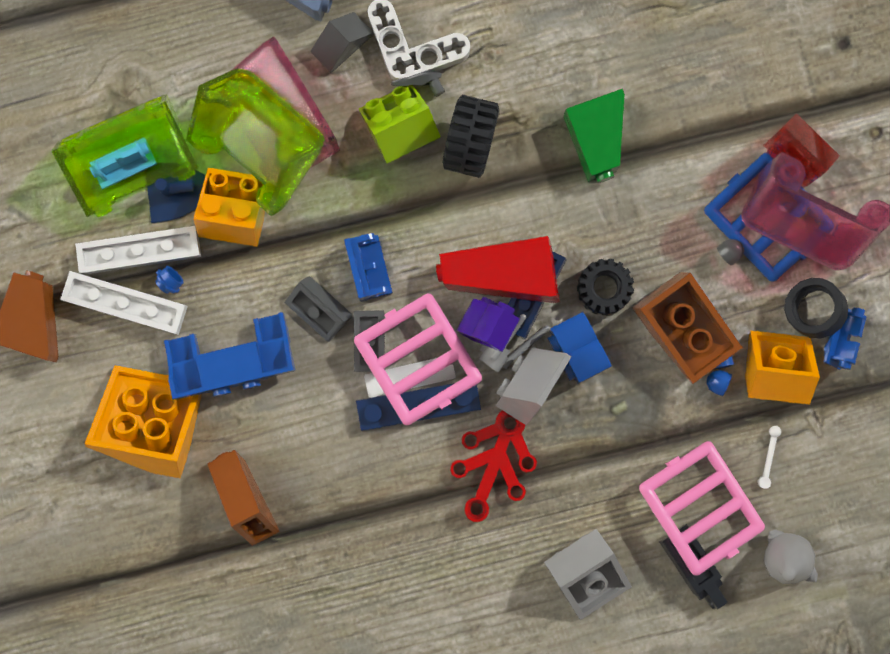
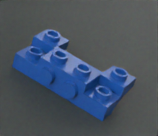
[164,312,296,400]

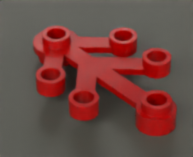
[450,410,537,522]

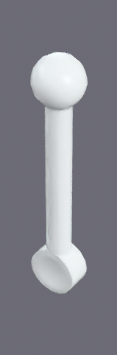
[758,426,781,489]

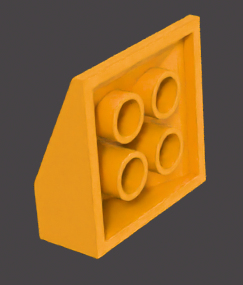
[85,365,202,479]

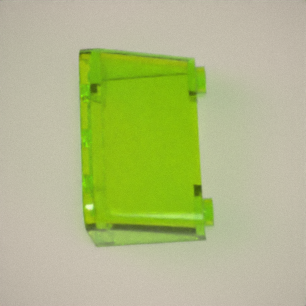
[186,69,325,216]
[51,94,199,217]

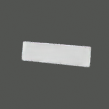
[364,358,456,398]

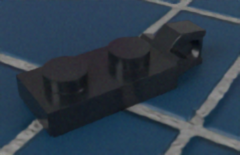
[659,524,728,610]

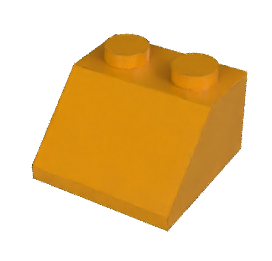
[745,330,820,405]

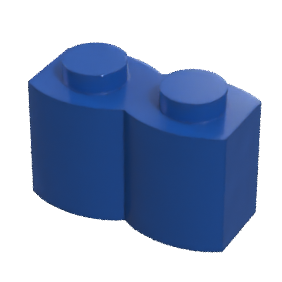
[547,312,612,384]

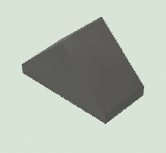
[311,12,374,73]

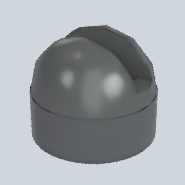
[717,239,744,266]

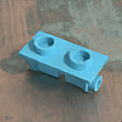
[89,137,157,190]

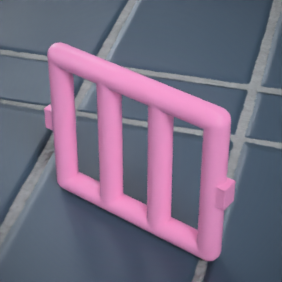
[354,293,482,426]
[639,441,765,576]

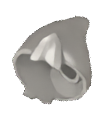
[764,530,818,584]

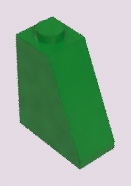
[563,88,625,183]

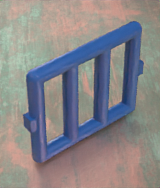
[704,153,835,282]

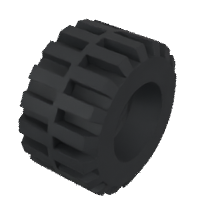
[442,94,499,178]

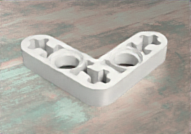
[368,0,470,81]

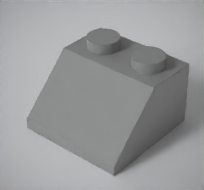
[495,348,572,425]
[544,529,632,620]

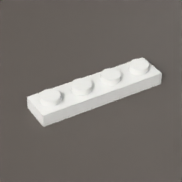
[75,226,201,275]
[60,271,188,335]

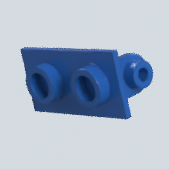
[823,307,867,370]

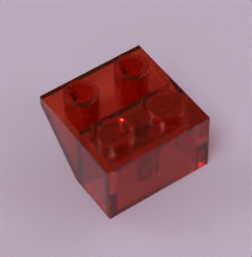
[763,113,840,187]

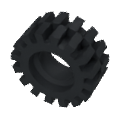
[577,258,634,315]

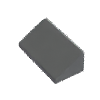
[284,276,353,342]

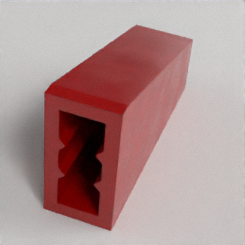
[436,236,560,303]

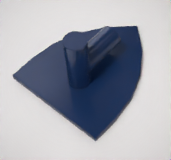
[146,163,205,223]

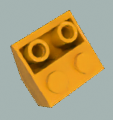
[193,168,268,247]

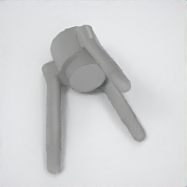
[479,314,550,372]

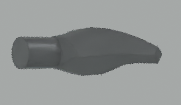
[391,71,445,97]

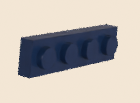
[356,383,481,431]

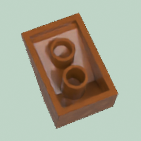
[632,272,743,384]

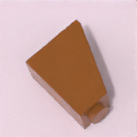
[0,270,59,362]
[207,450,280,546]

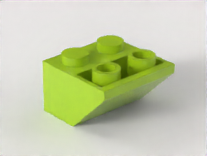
[359,85,441,163]

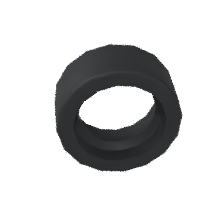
[784,278,848,339]

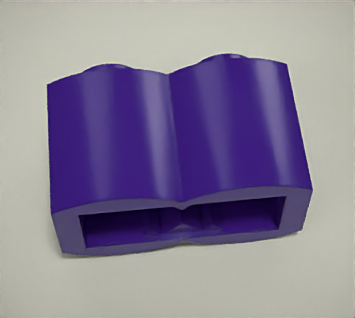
[456,297,520,352]

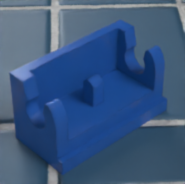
[344,233,393,302]

